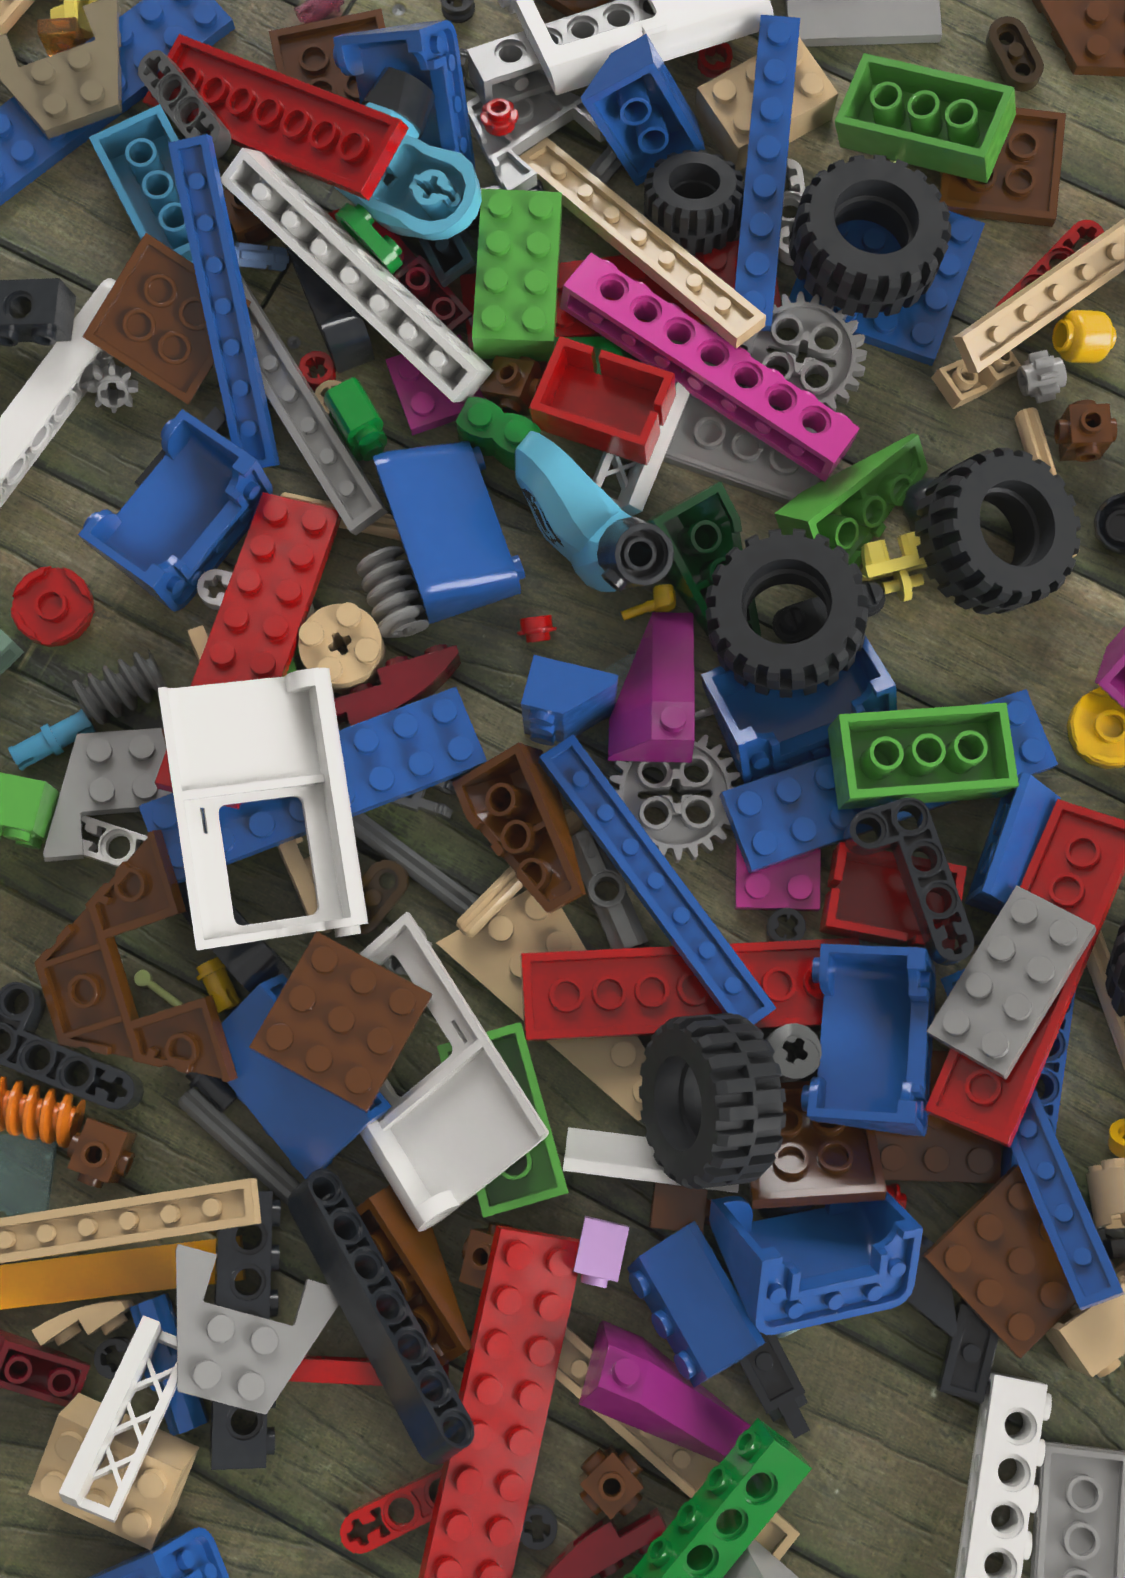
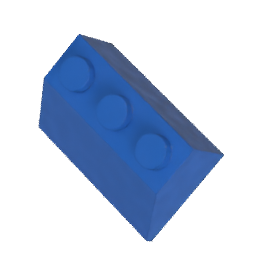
[581,33,705,186]
[521,655,618,746]
[965,772,1061,916]
[627,1221,766,1387]

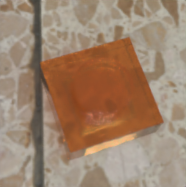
[37,17,86,56]

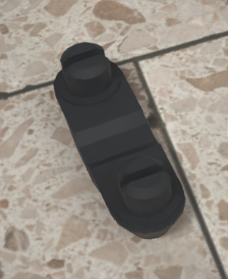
[772,581,886,642]

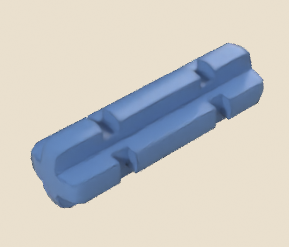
[235,242,289,271]

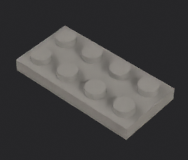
[926,885,1096,1080]

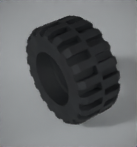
[789,155,951,318]
[915,448,1081,615]
[705,528,868,698]
[639,1013,786,1189]

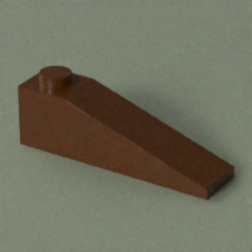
[452,743,586,913]
[356,1185,471,1366]

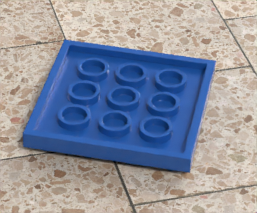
[789,211,985,366]

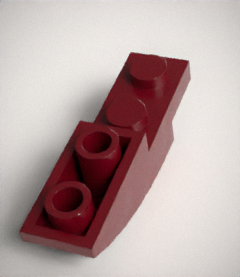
[372,221,472,332]
[334,644,461,726]
[0,1330,91,1407]
[540,1507,667,1578]

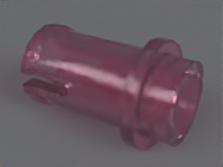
[294,0,345,24]

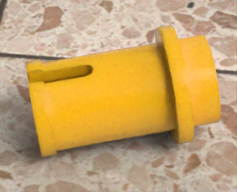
[196,957,242,1014]

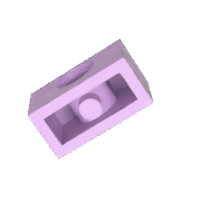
[573,1216,629,1288]

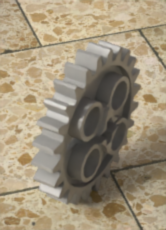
[739,291,867,412]
[609,734,741,863]

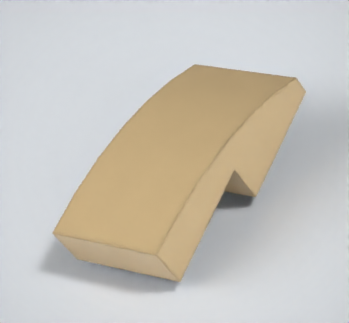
[931,350,1021,409]
[31,1299,135,1346]

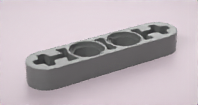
[138,50,231,159]

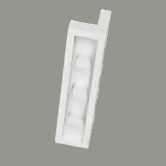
[592,361,690,516]
[563,1127,739,1193]
[59,1315,177,1523]

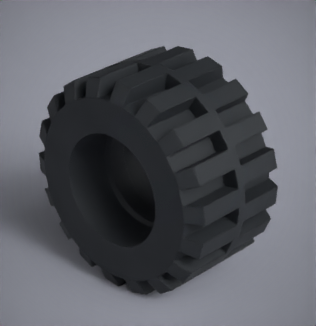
[644,150,744,256]

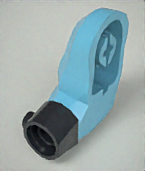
[334,67,482,241]
[515,431,674,592]

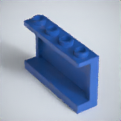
[221,973,392,1179]

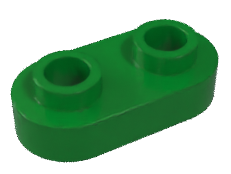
[335,203,403,275]

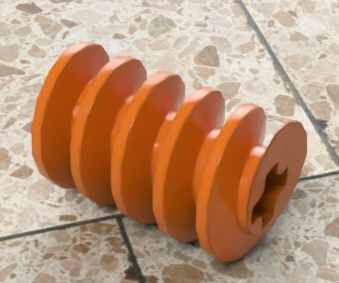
[0,1076,86,1148]

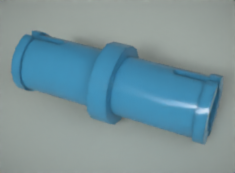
[8,709,96,771]

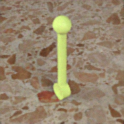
[134,970,184,1007]

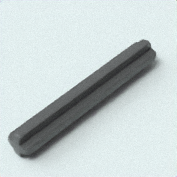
[352,813,477,915]
[178,1088,300,1206]

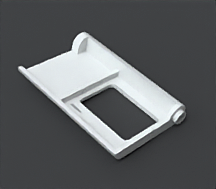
[498,0,774,95]
[158,668,368,950]
[359,912,549,1232]

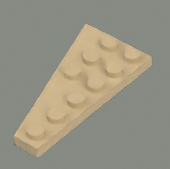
[436,890,646,1122]

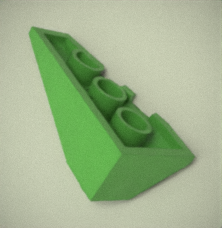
[774,433,928,567]

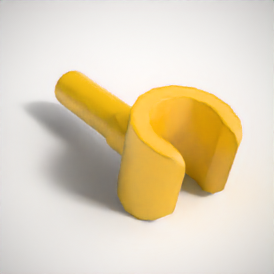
[621,584,676,621]

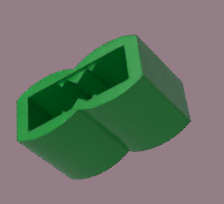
[324,377,387,461]
[456,397,541,471]

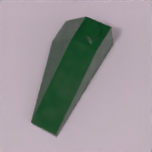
[645,481,762,638]

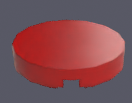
[11,566,94,647]

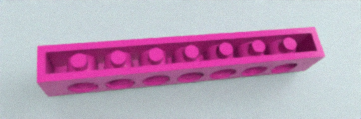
[560,253,860,482]

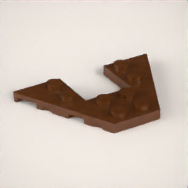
[1032,0,1125,77]
[34,830,238,1082]

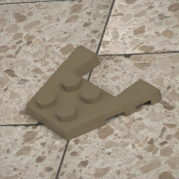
[0,0,122,139]

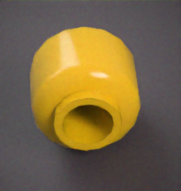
[1052,310,1116,363]

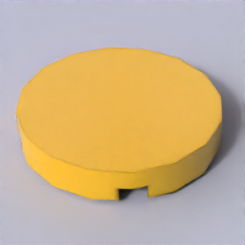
[1067,687,1125,769]

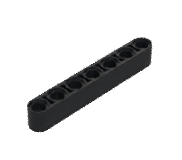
[288,1169,474,1465]

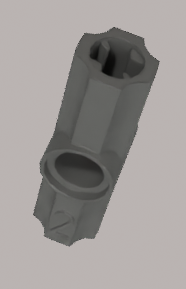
[571,829,649,949]

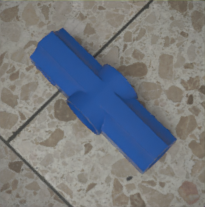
[129,1293,210,1436]

